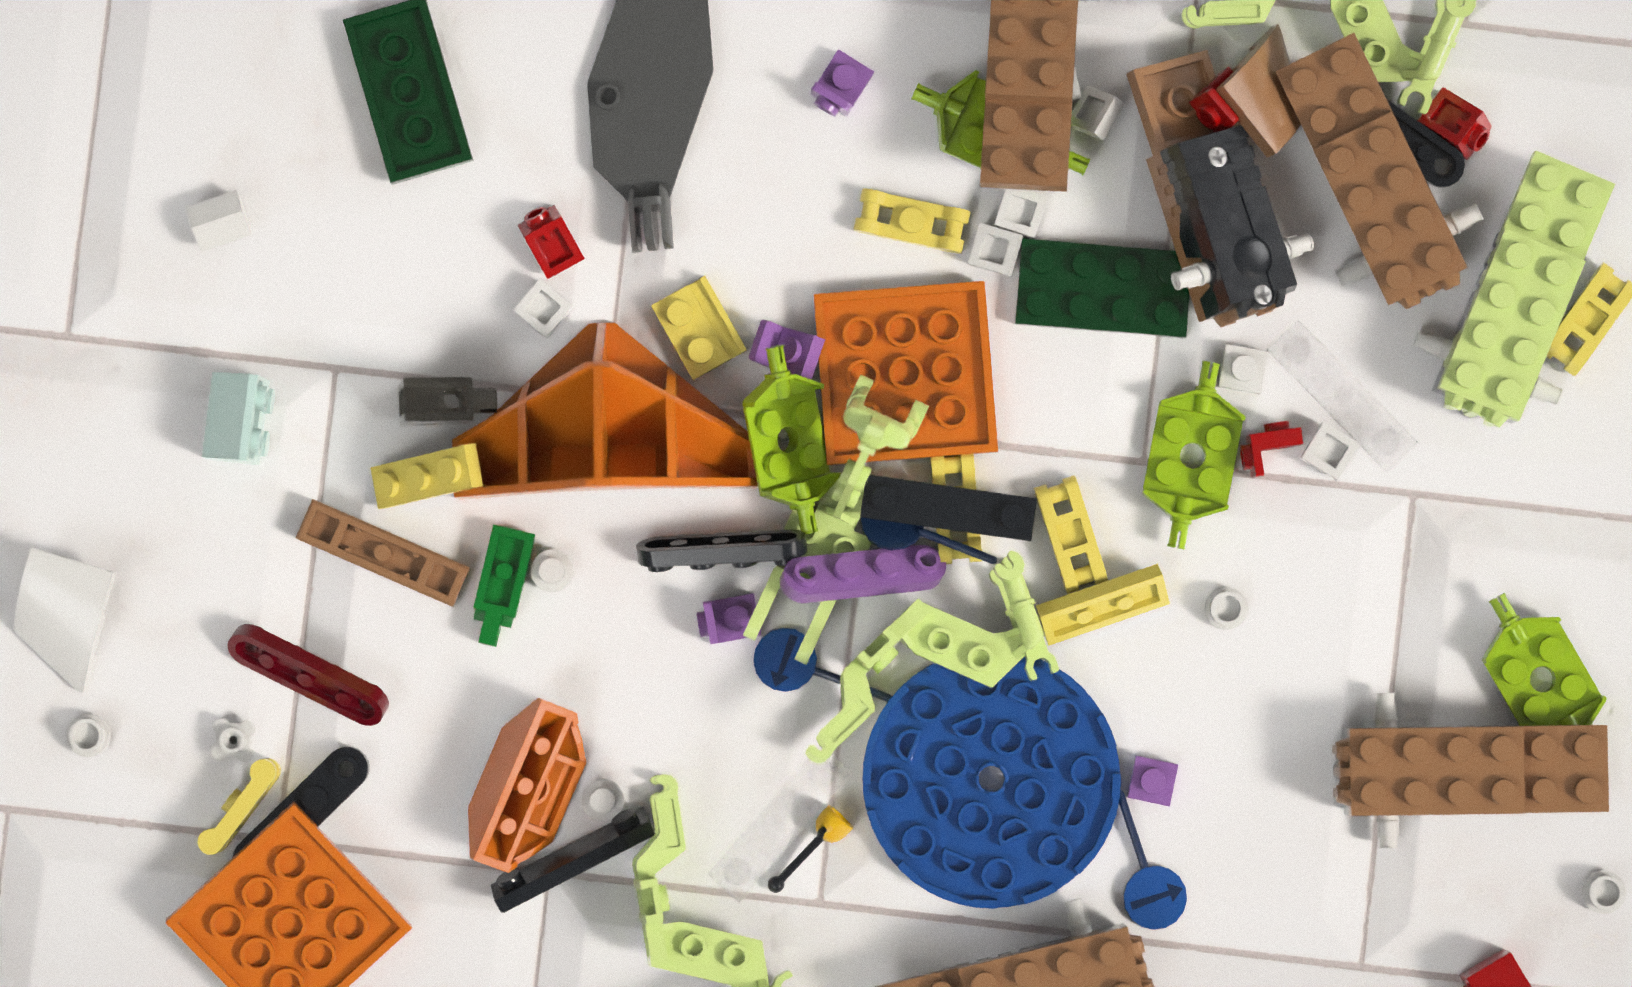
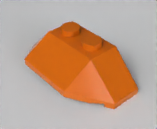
[468,697,587,873]

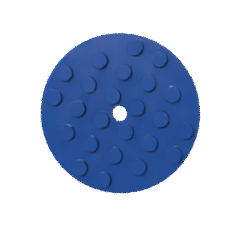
[862,656,1121,909]

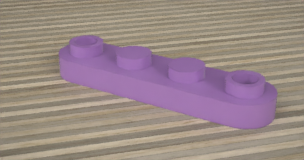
[780,545,946,603]

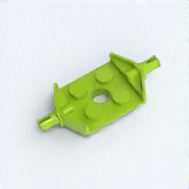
[911,70,1091,176]
[742,345,841,534]
[1142,361,1246,550]
[1481,592,1607,726]

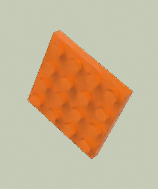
[814,281,998,466]
[165,802,412,987]

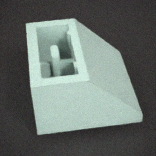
[202,372,275,465]

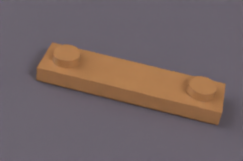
[295,499,471,607]

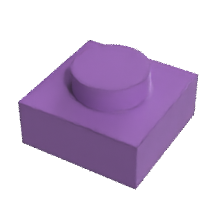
[1126,755,1178,807]

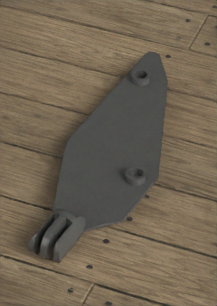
[587,0,714,253]

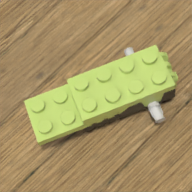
[1413,151,1615,428]

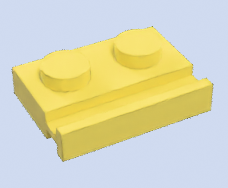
[651,275,747,381]

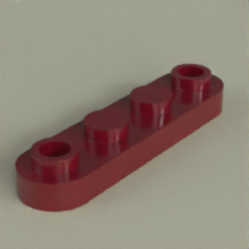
[227,624,389,726]

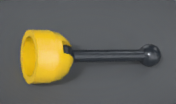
[767,805,853,893]

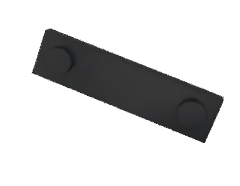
[860,475,1037,542]
[491,806,655,913]

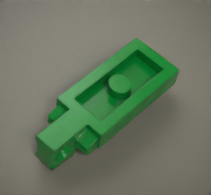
[473,524,536,647]

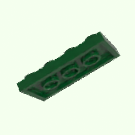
[343,0,474,185]
[1015,239,1190,339]

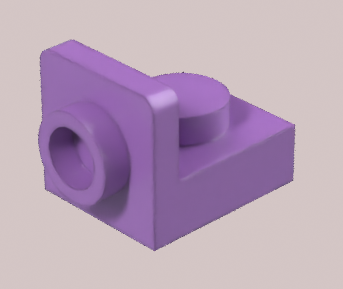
[811,49,874,117]
[749,319,825,380]
[696,593,762,645]

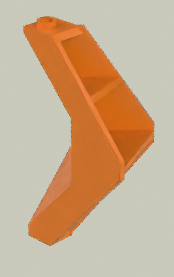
[452,323,758,500]

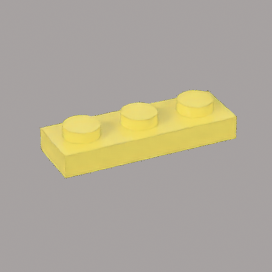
[370,443,483,509]
[1036,564,1170,646]

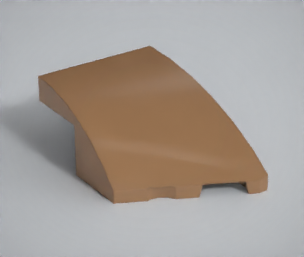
[1215,24,1301,158]

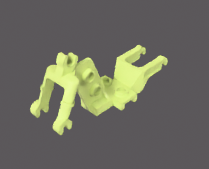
[1181,0,1476,115]
[743,375,929,665]
[805,551,1059,764]
[632,774,793,987]

